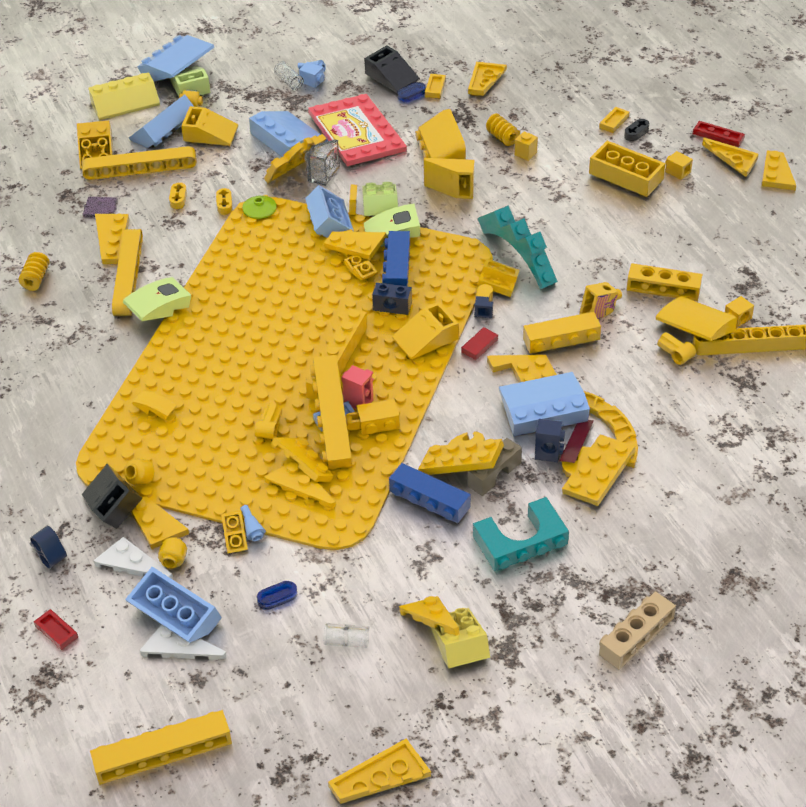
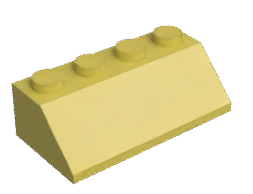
[88,72,160,121]

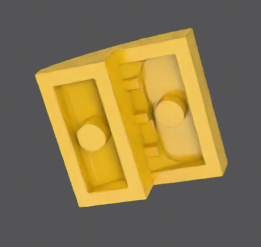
[477,259,520,297]

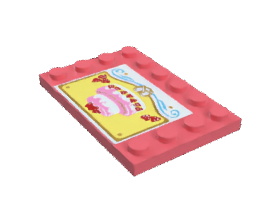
[308,94,407,166]

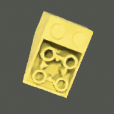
[431,608,490,668]

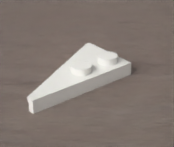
[93,537,173,580]
[140,624,227,660]

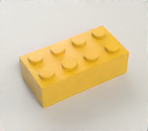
[589,140,666,197]

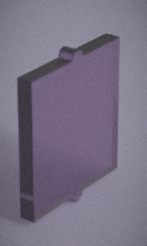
[83,196,118,217]

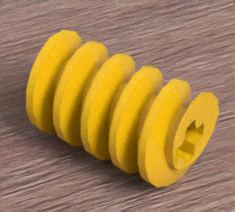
[486,113,521,146]
[18,252,50,291]

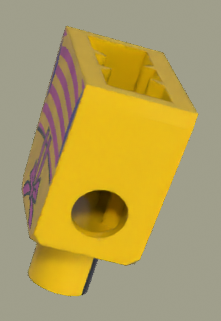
[579,282,622,320]

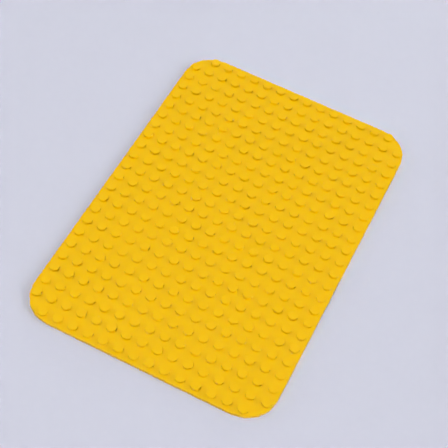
[76,195,493,550]

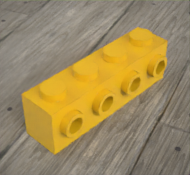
[523,312,601,354]

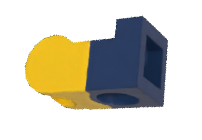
[474,284,493,318]

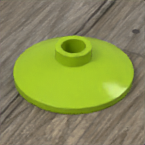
[242,195,277,219]

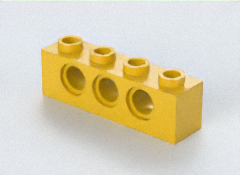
[626,263,703,301]

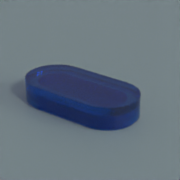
[398,82,426,102]
[257,581,298,610]

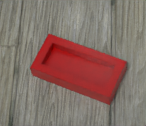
[461,327,498,360]
[34,609,78,650]

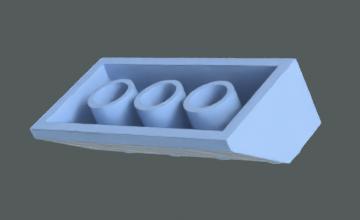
[129,95,194,148]
[125,567,222,643]

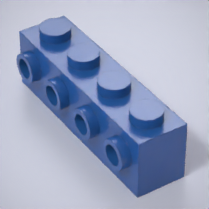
[382,231,410,286]
[389,463,471,523]

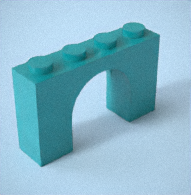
[473,497,569,572]

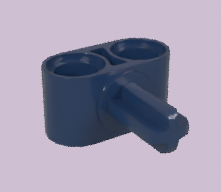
[30,525,67,569]

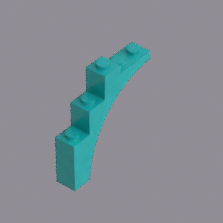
[477,205,558,289]

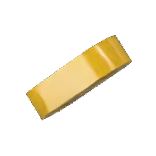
[169,182,187,209]
[216,188,233,215]

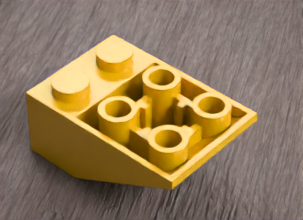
[181,106,238,146]
[76,120,113,169]
[424,158,475,199]
[392,302,459,360]

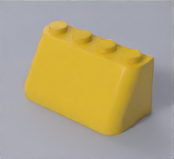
[415,109,466,159]

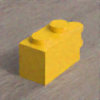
[345,399,400,435]

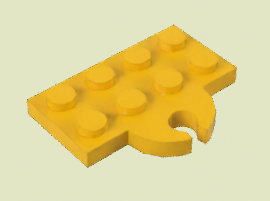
[264,134,326,184]
[418,431,504,475]
[562,434,635,506]

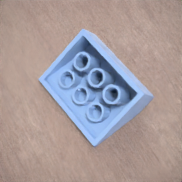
[137,35,214,81]
[249,111,329,157]
[499,372,590,437]

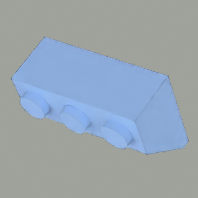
[305,185,354,238]

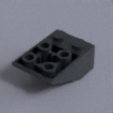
[364,45,420,93]
[82,464,143,529]

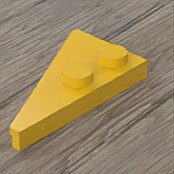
[702,138,759,177]
[264,460,336,508]
[399,596,460,636]

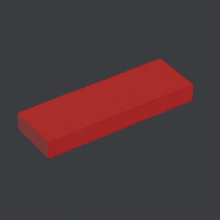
[692,121,745,148]

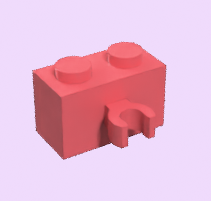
[341,365,374,409]

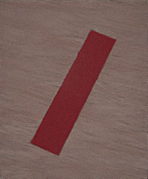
[559,420,594,463]

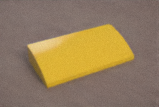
[656,296,737,341]

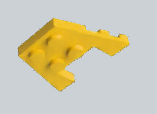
[487,355,557,383]

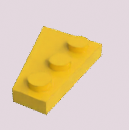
[468,62,507,96]
[762,150,796,191]
[324,231,387,260]
[271,437,333,482]
[131,496,189,549]

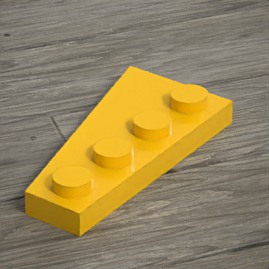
[95,213,129,264]
[328,738,431,804]

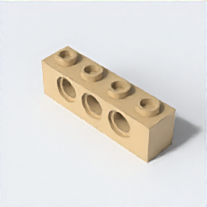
[599,591,676,670]

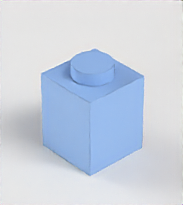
[299,62,325,88]

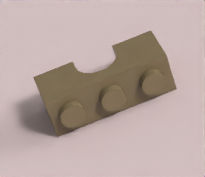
[467,438,522,497]

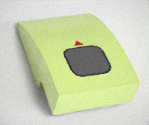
[364,204,420,246]
[123,277,192,321]

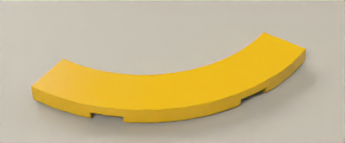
[584,391,638,468]

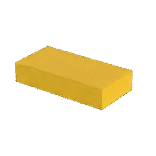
[425,74,446,99]
[599,107,630,133]
[349,184,357,215]

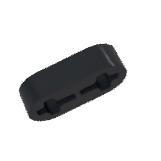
[624,119,650,142]

